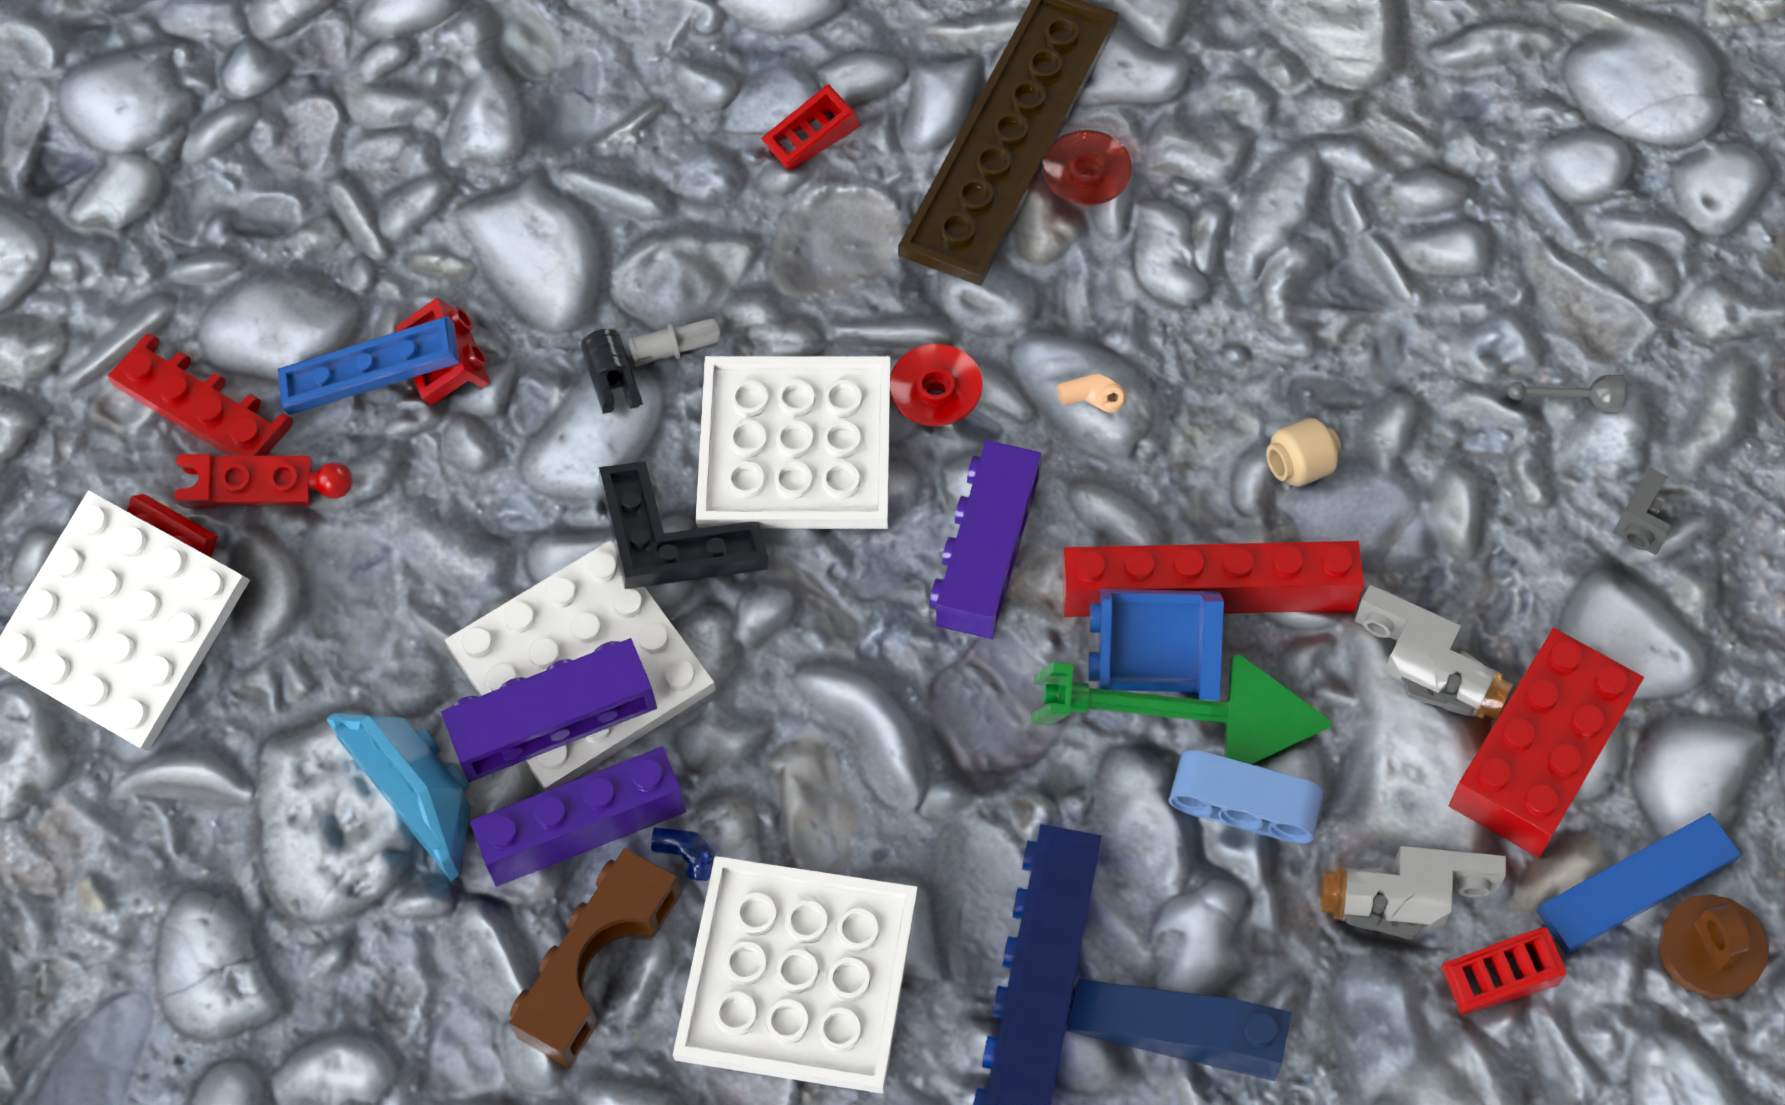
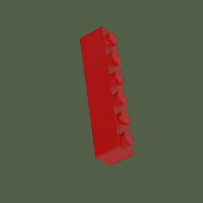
[1062,541,1364,617]

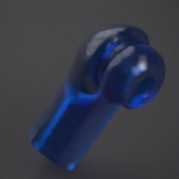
[651,827,717,881]

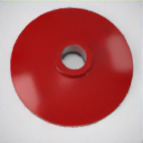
[890,344,983,426]

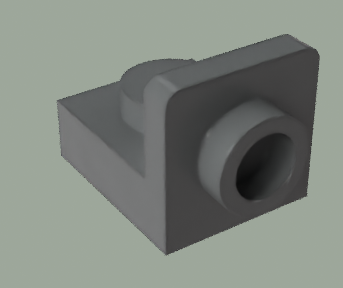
[1612,467,1672,555]

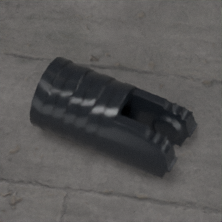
[580,329,643,414]

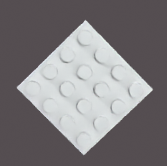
[696,356,891,529]
[0,490,250,751]
[445,540,716,791]
[673,856,918,1094]

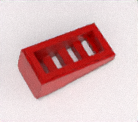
[761,84,861,171]
[1441,927,1566,1015]

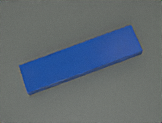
[278,316,459,415]
[1536,813,1741,955]

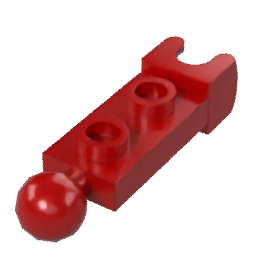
[174,454,353,509]

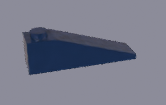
[1066,979,1292,1082]

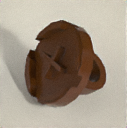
[1658,894,1769,1000]

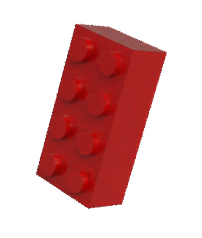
[1448,627,1644,858]

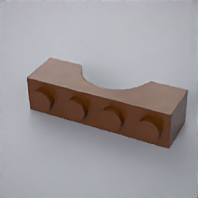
[509,848,681,1069]

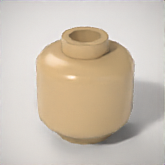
[1266,418,1341,487]

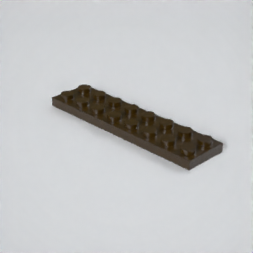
[898,0,1118,286]

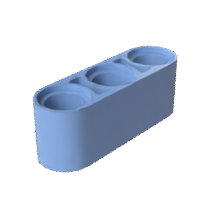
[1169,750,1325,844]

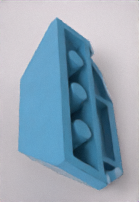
[326,713,471,881]

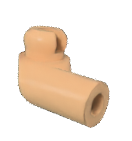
[1056,374,1126,412]

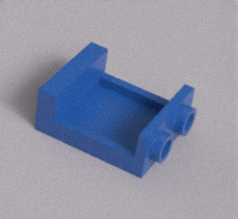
[1088,589,1224,700]

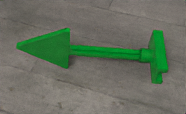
[1030,654,1332,764]

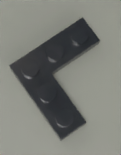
[599,461,769,589]

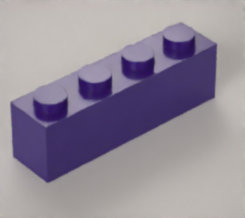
[929,440,1041,640]
[441,638,658,783]
[470,746,686,887]

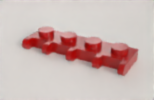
[107,333,293,456]

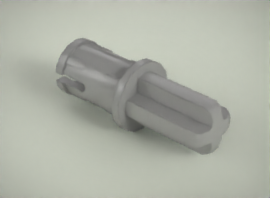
[627,318,721,367]

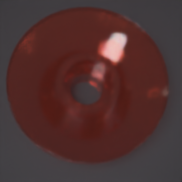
[1043,130,1132,206]

